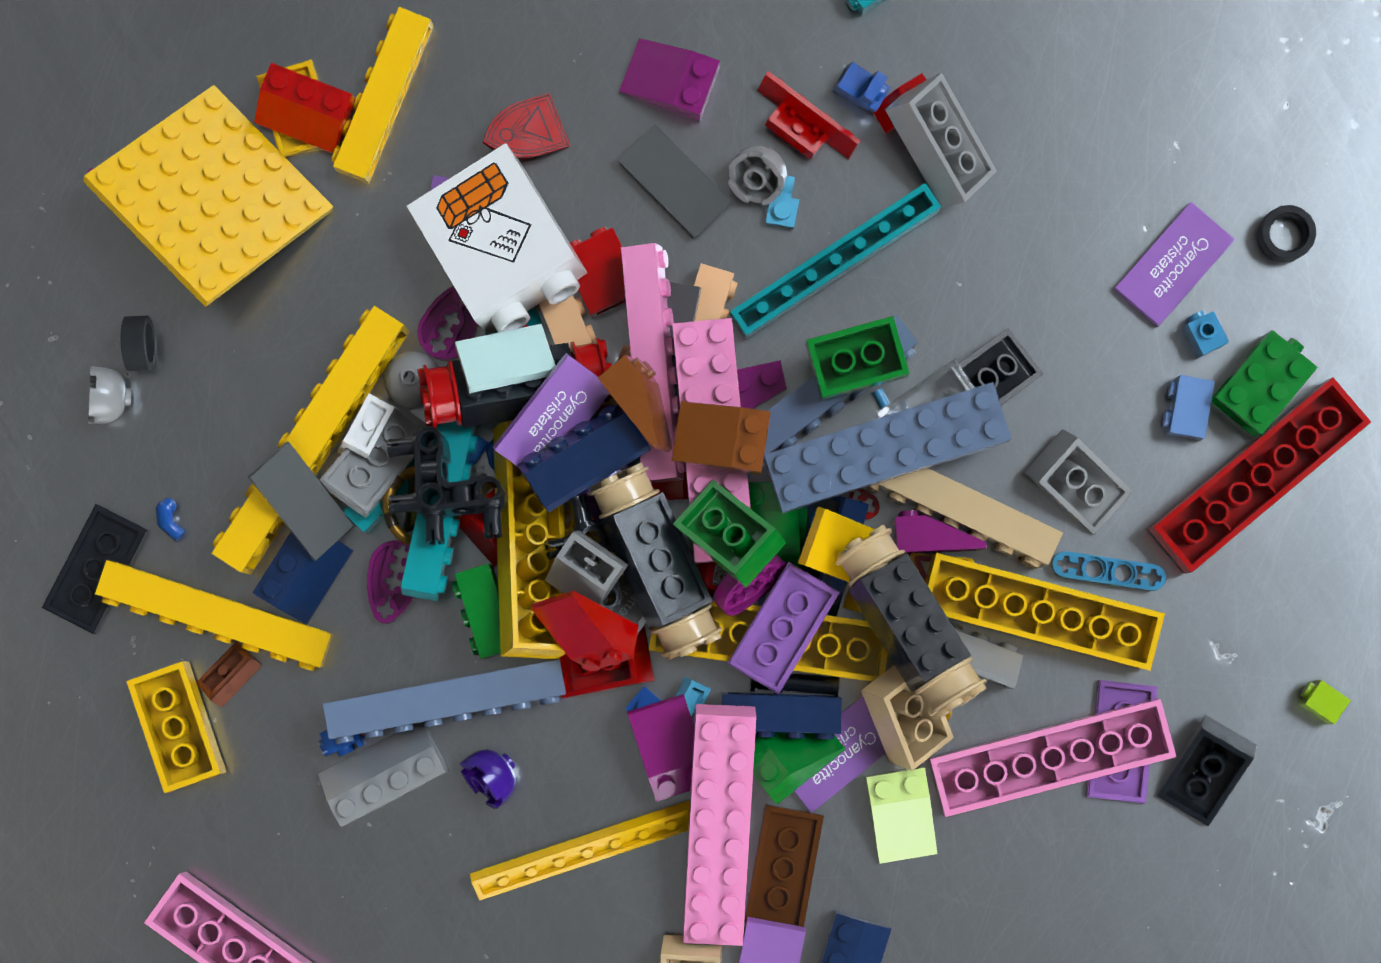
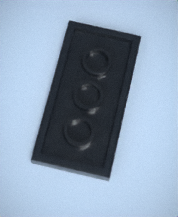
[42,504,149,634]

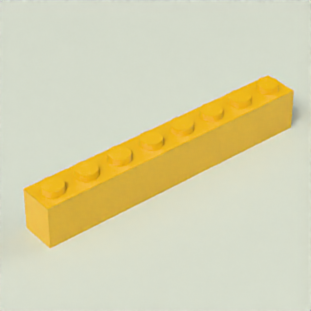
[95,560,334,671]

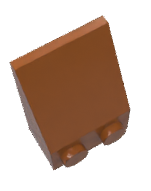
[598,355,672,452]
[672,401,771,475]

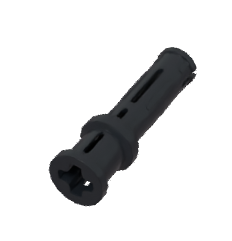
[750,673,840,696]

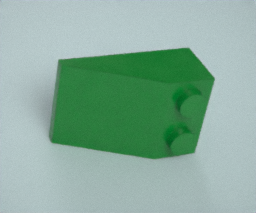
[673,480,786,588]
[748,482,807,570]
[753,732,846,804]

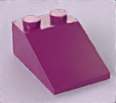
[619,38,720,122]
[892,510,987,554]
[627,694,694,802]

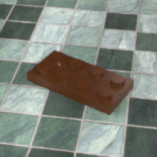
[744,804,824,927]

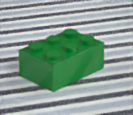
[805,316,910,401]
[452,563,501,660]

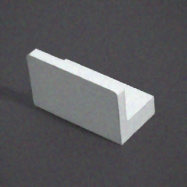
[337,394,395,458]

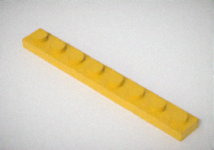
[470,800,690,900]

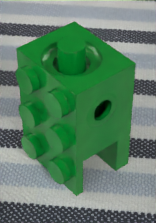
[1211,330,1318,439]

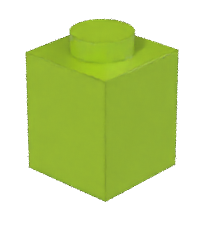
[1299,680,1351,725]

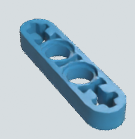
[1051,551,1166,591]

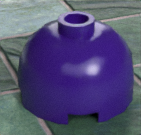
[459,749,516,809]

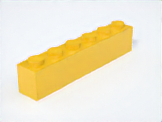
[332,7,434,184]

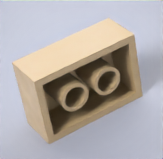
[861,665,954,771]

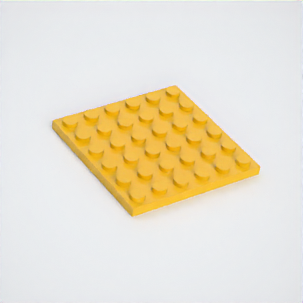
[83,85,333,307]

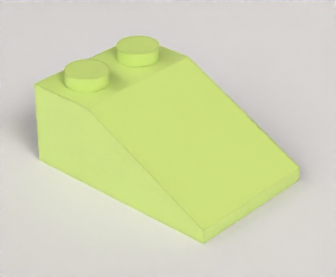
[864,766,937,864]

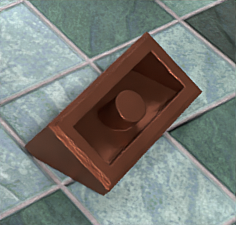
[196,641,262,707]

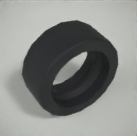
[1257,205,1317,263]
[120,315,156,371]

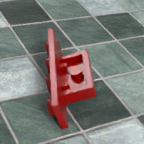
[757,71,861,160]

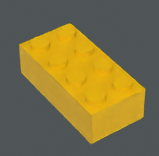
[126,661,227,793]

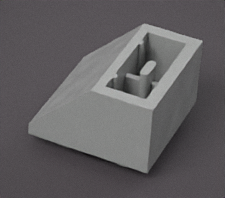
[545,531,628,605]

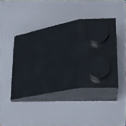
[935,328,1043,406]
[1157,715,1257,826]

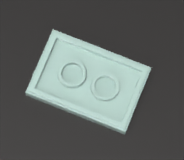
[455,324,555,394]

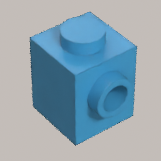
[1182,310,1229,358]

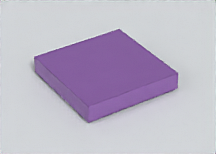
[739,917,806,963]

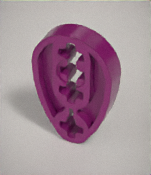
[417,285,478,361]
[367,540,415,624]
[714,555,787,616]

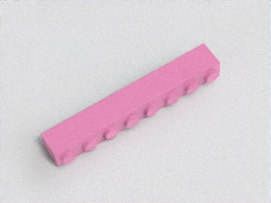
[621,243,686,483]

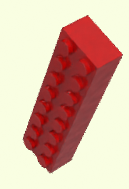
[1148,377,1371,574]

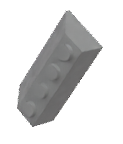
[885,73,997,208]
[951,622,1023,689]
[318,722,449,828]

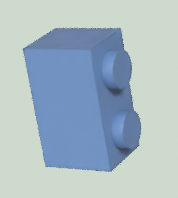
[1162,375,1215,441]

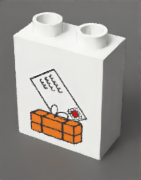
[407,143,587,335]

